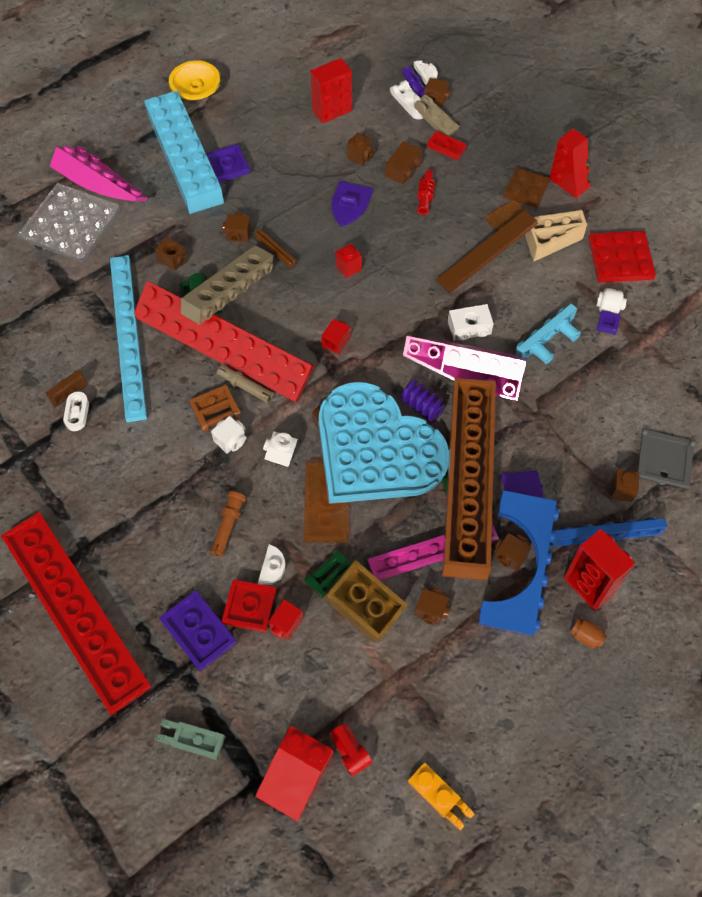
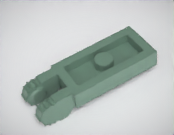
[155,719,225,760]

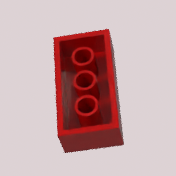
[563,529,636,611]

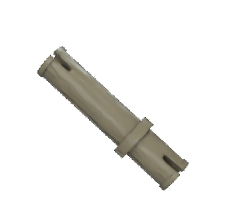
[217,364,274,404]

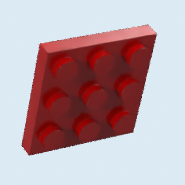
[588,230,656,283]

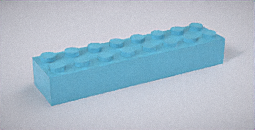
[144,91,224,214]

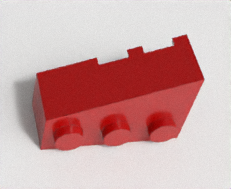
[549,128,590,199]

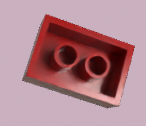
[310,58,352,124]

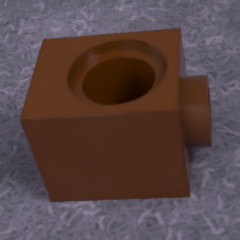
[155,237,187,271]

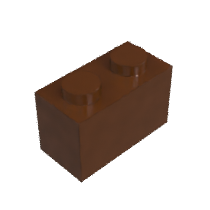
[385,141,423,185]

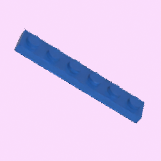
[533,517,667,549]

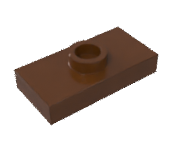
[45,370,88,407]

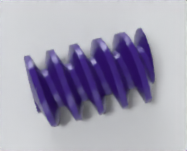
[401,379,446,422]

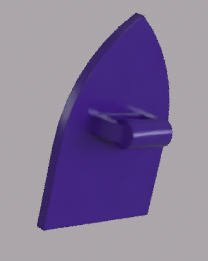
[332,181,374,227]

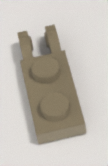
[414,94,460,137]

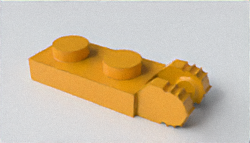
[408,763,474,830]

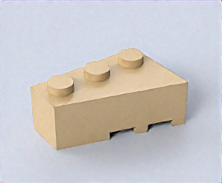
[525,210,587,262]

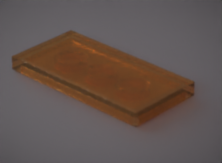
[304,463,348,544]

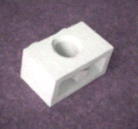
[448,304,493,341]

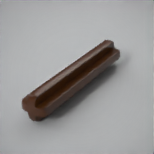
[255,229,297,268]

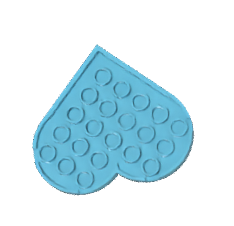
[318,382,449,504]

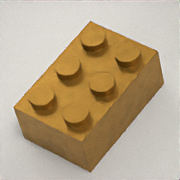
[322,560,408,643]

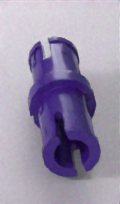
[402,66,425,97]

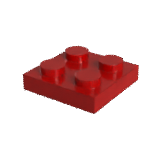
[222,579,277,633]

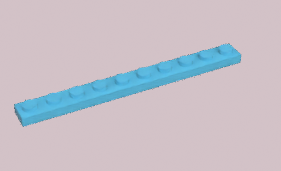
[110,255,147,423]

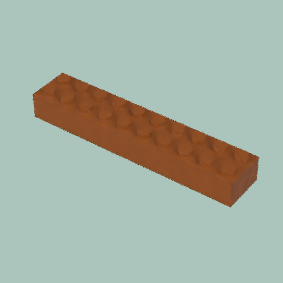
[442,378,496,580]

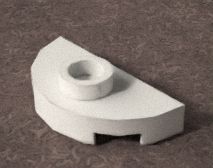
[414,61,438,85]
[258,545,286,586]

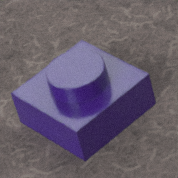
[596,310,621,335]

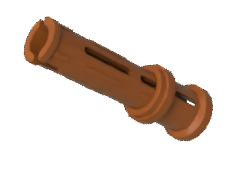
[210,491,246,557]

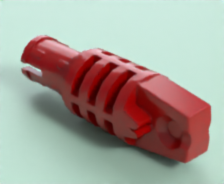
[417,169,436,215]

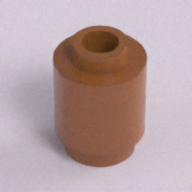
[570,618,607,650]

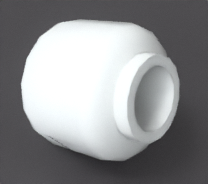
[596,288,627,314]

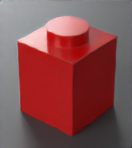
[335,243,362,278]
[321,318,351,355]
[268,600,304,640]

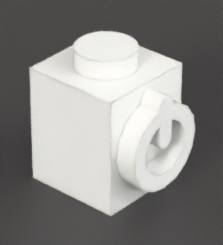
[211,416,247,454]
[263,431,298,467]

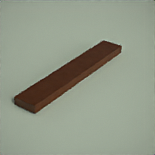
[437,210,538,294]

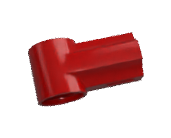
[329,723,373,777]

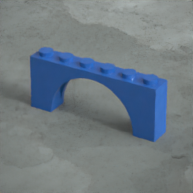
[478,491,559,636]

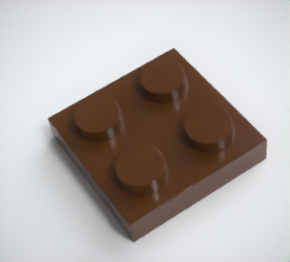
[504,167,550,208]

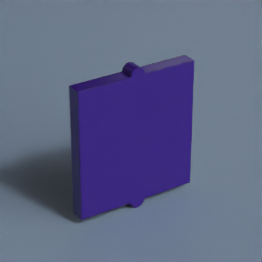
[501,470,544,498]

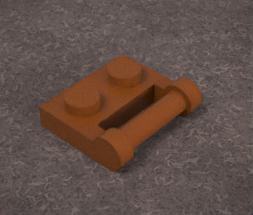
[189,385,241,433]

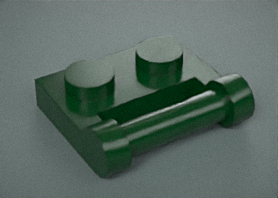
[303,549,351,607]

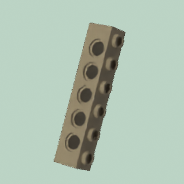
[181,245,273,325]

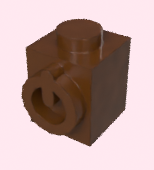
[424,77,451,107]
[347,132,375,166]
[222,212,251,242]
[494,533,532,572]
[415,588,451,625]

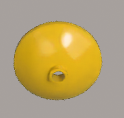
[169,61,220,100]

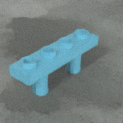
[515,304,581,364]

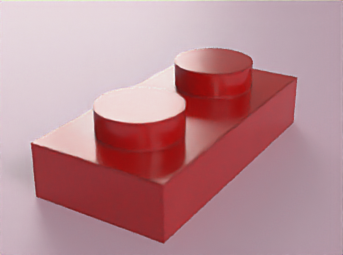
[427,131,467,161]

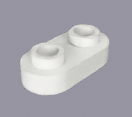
[63,392,89,431]

